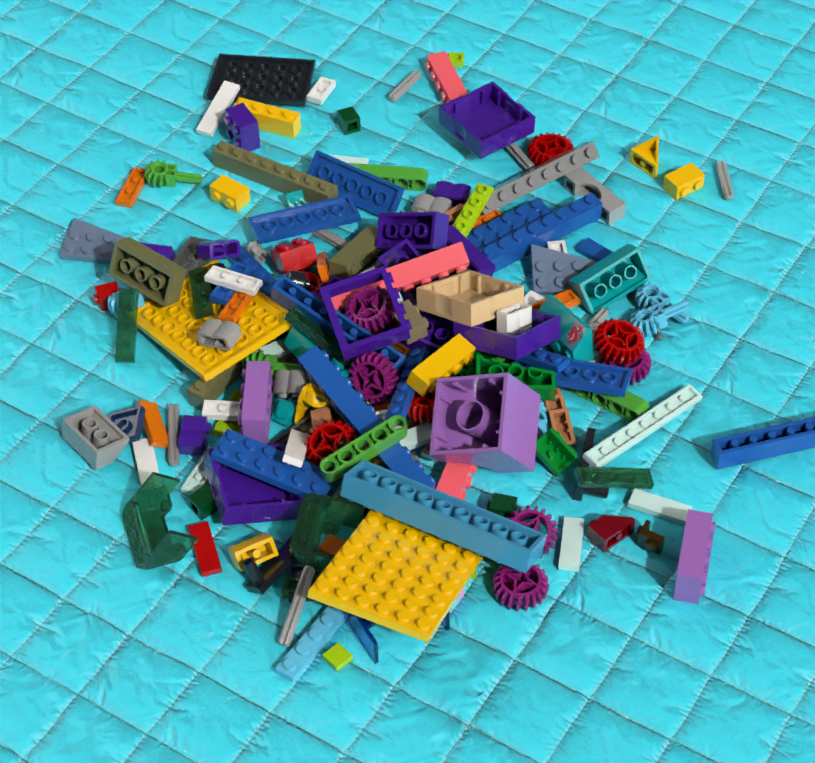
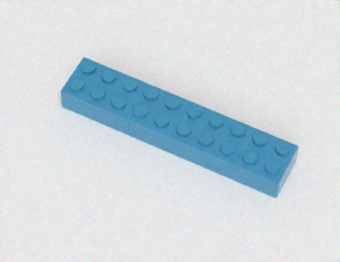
[340,459,547,573]

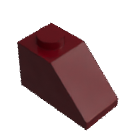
[587,515,635,553]

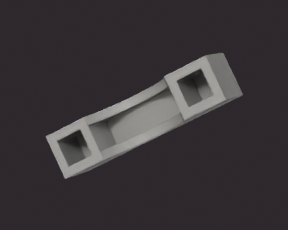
[563,167,626,225]

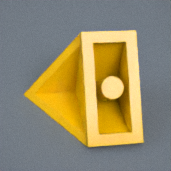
[630,135,659,179]

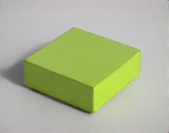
[448,52,464,67]
[322,642,353,672]

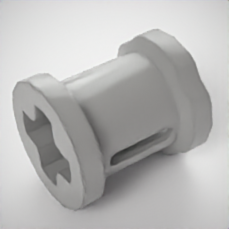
[246,241,269,264]

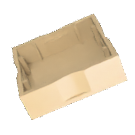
[416,270,524,327]

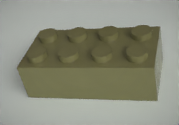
[108,237,187,307]

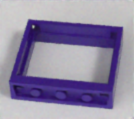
[319,266,412,361]

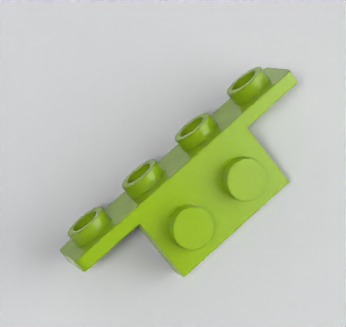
[453,183,494,238]

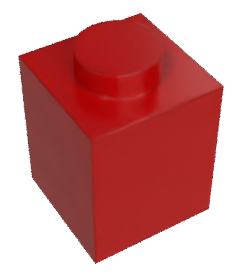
[93,281,120,311]

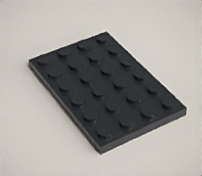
[207,54,316,107]

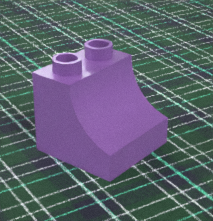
[429,373,540,473]

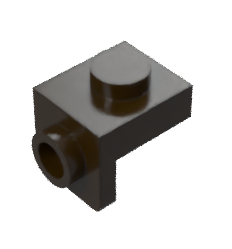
[636,520,665,555]

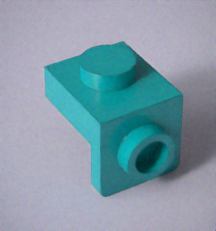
[285,189,309,208]
[271,398,297,428]

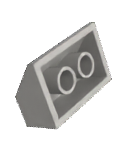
[62,405,130,470]

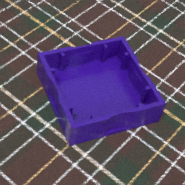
[439,81,535,159]
[453,310,561,360]
[204,444,305,526]

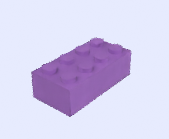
[238,361,273,445]
[673,509,716,604]

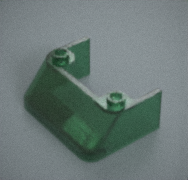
[122,472,198,570]
[290,493,365,579]

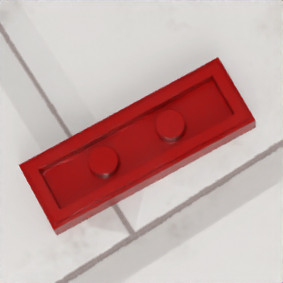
[188,521,222,577]

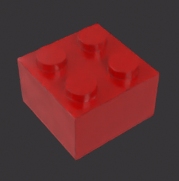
[270,238,318,274]

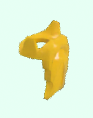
[294,383,329,424]

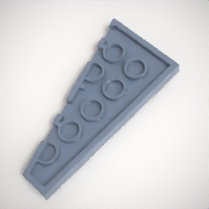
[59,218,126,265]
[531,244,641,295]

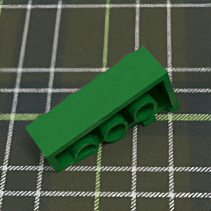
[476,354,556,401]

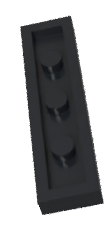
[573,427,609,501]
[242,531,313,595]

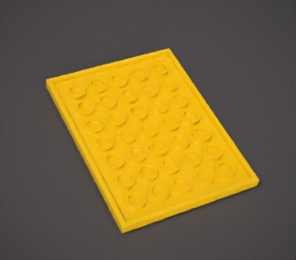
[126,260,298,382]
[307,510,484,643]

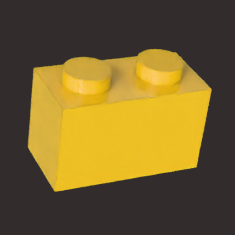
[663,163,705,200]
[209,174,251,212]
[227,532,279,571]

